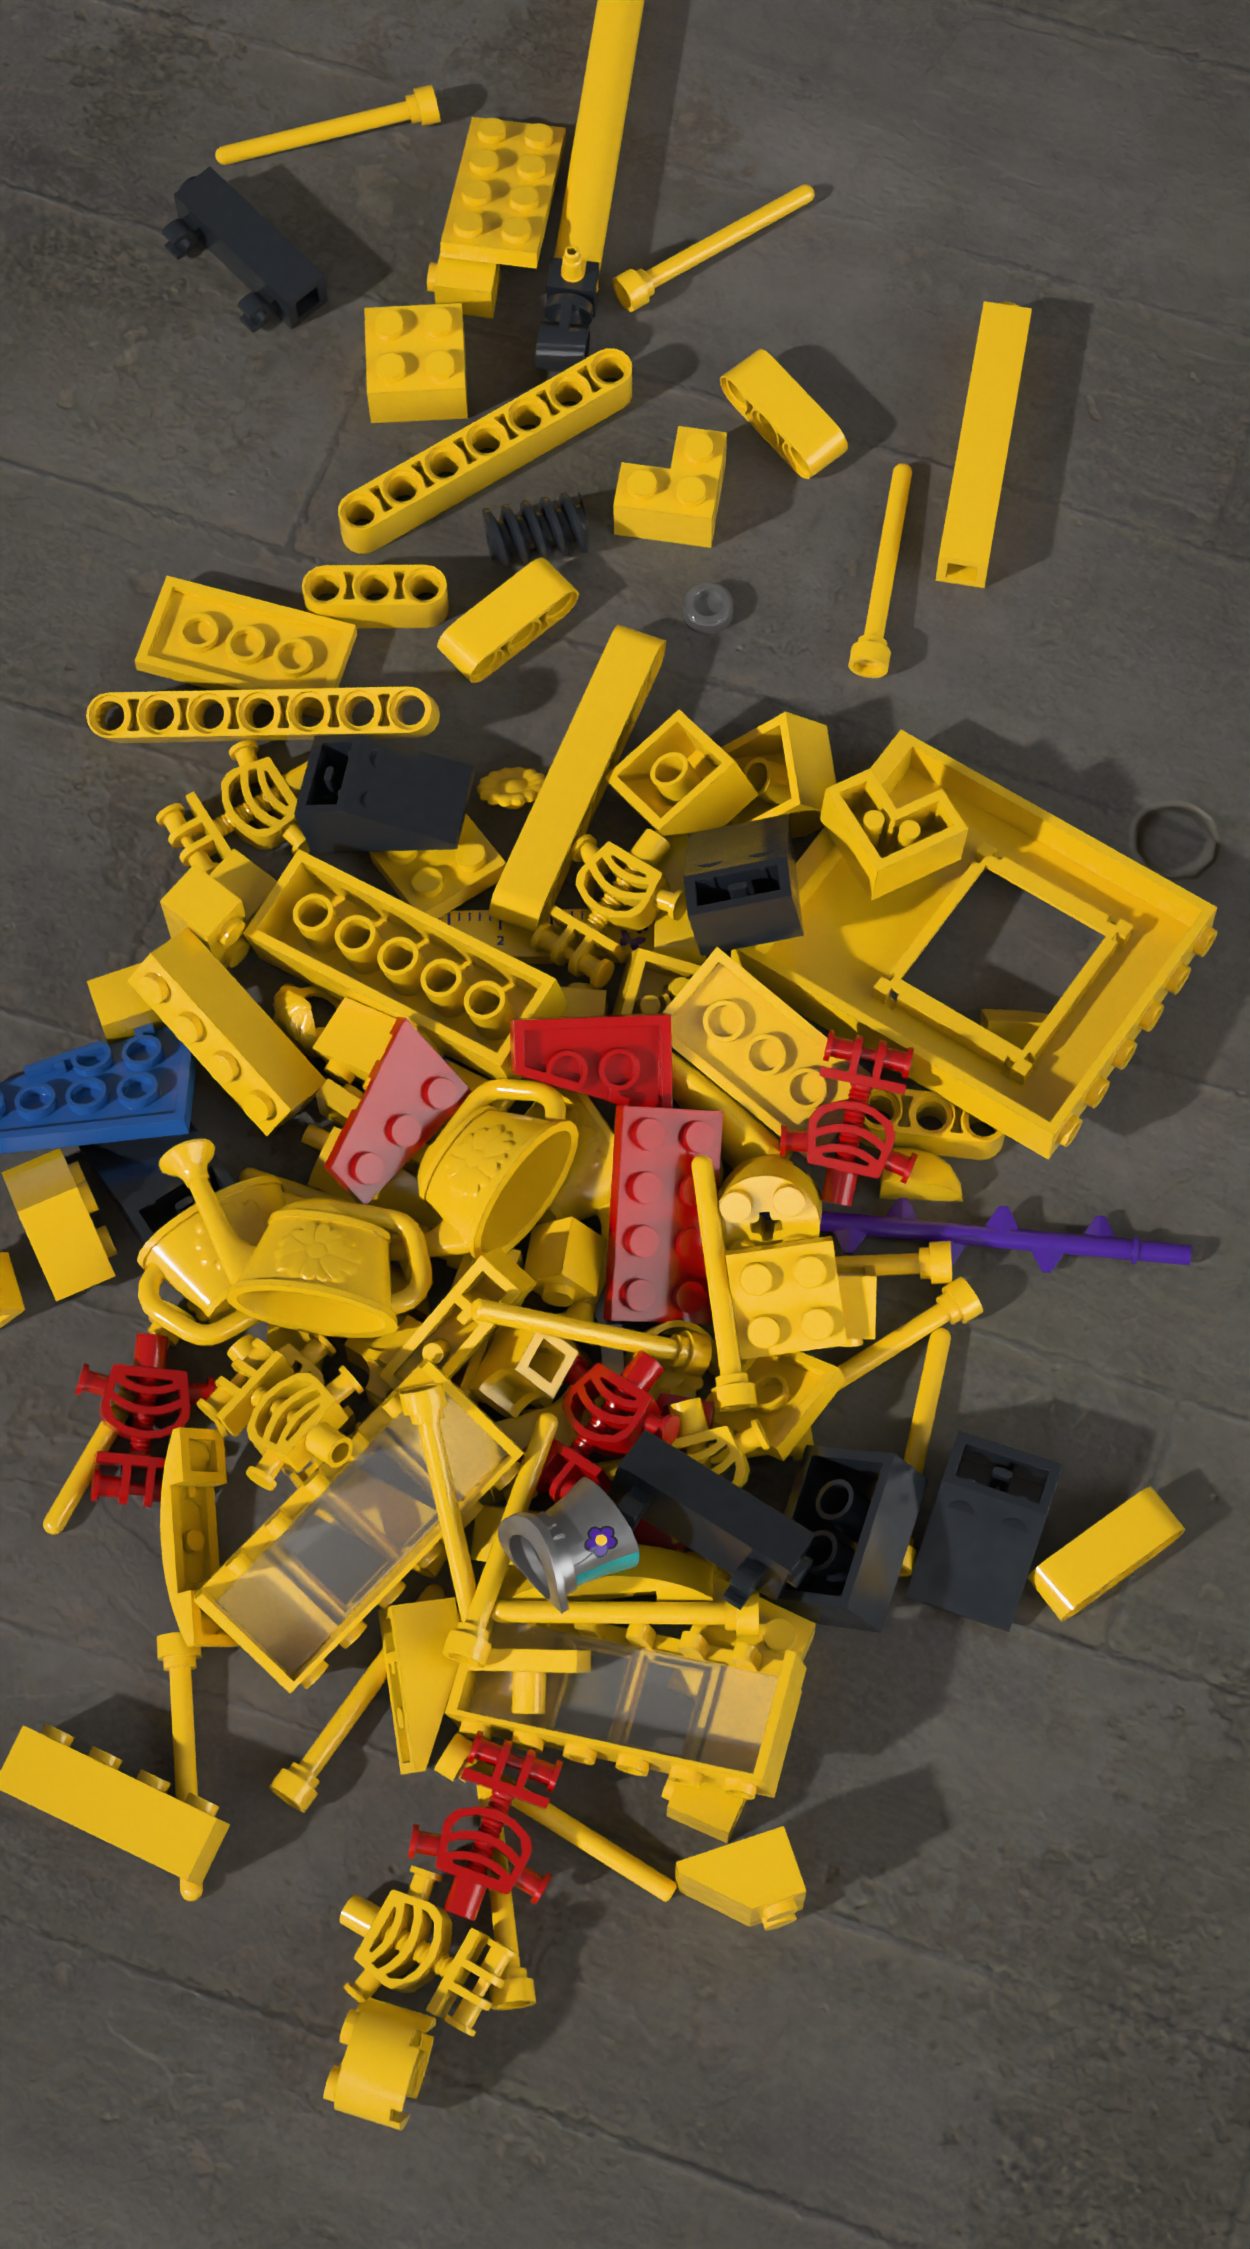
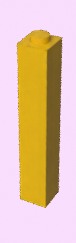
[936,301,1032,588]

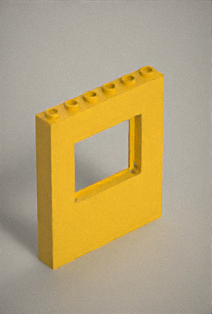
[731,730,1218,1160]

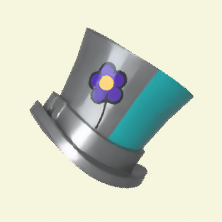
[498,1477,639,1614]

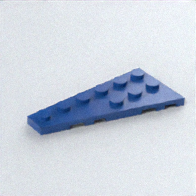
[0,1023,197,1154]

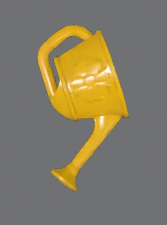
[489,1076,614,1346]
[389,1078,579,1261]
[159,1139,432,1338]
[137,1175,432,1346]

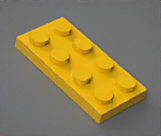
[440,117,566,269]
[135,576,357,719]
[663,947,875,1159]

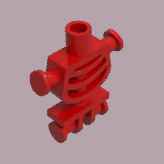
[780,1029,918,1207]
[74,1333,216,1508]
[516,1350,680,1503]
[407,1730,563,1921]

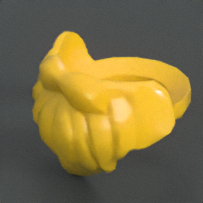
[273,983,342,1058]

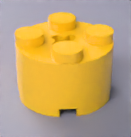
[717,1155,822,1251]
[323,1997,436,2131]

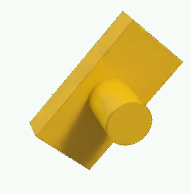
[468,1648,591,1714]

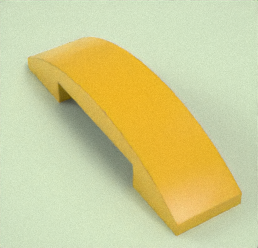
[160,1427,239,1647]
[491,1544,713,1617]

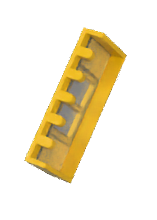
[194,1357,524,1693]
[445,1616,807,1800]

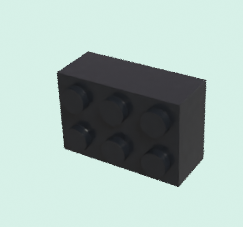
[759,1444,928,1633]

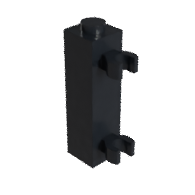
[162,167,328,333]
[607,1429,815,1610]

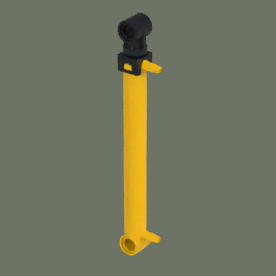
[535,0,645,372]

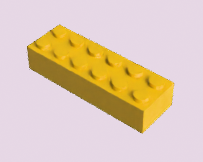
[243,849,568,1080]

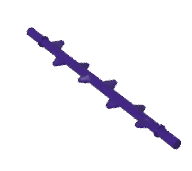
[760,1198,1191,1273]

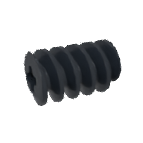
[482,491,589,569]

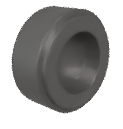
[683,582,733,634]

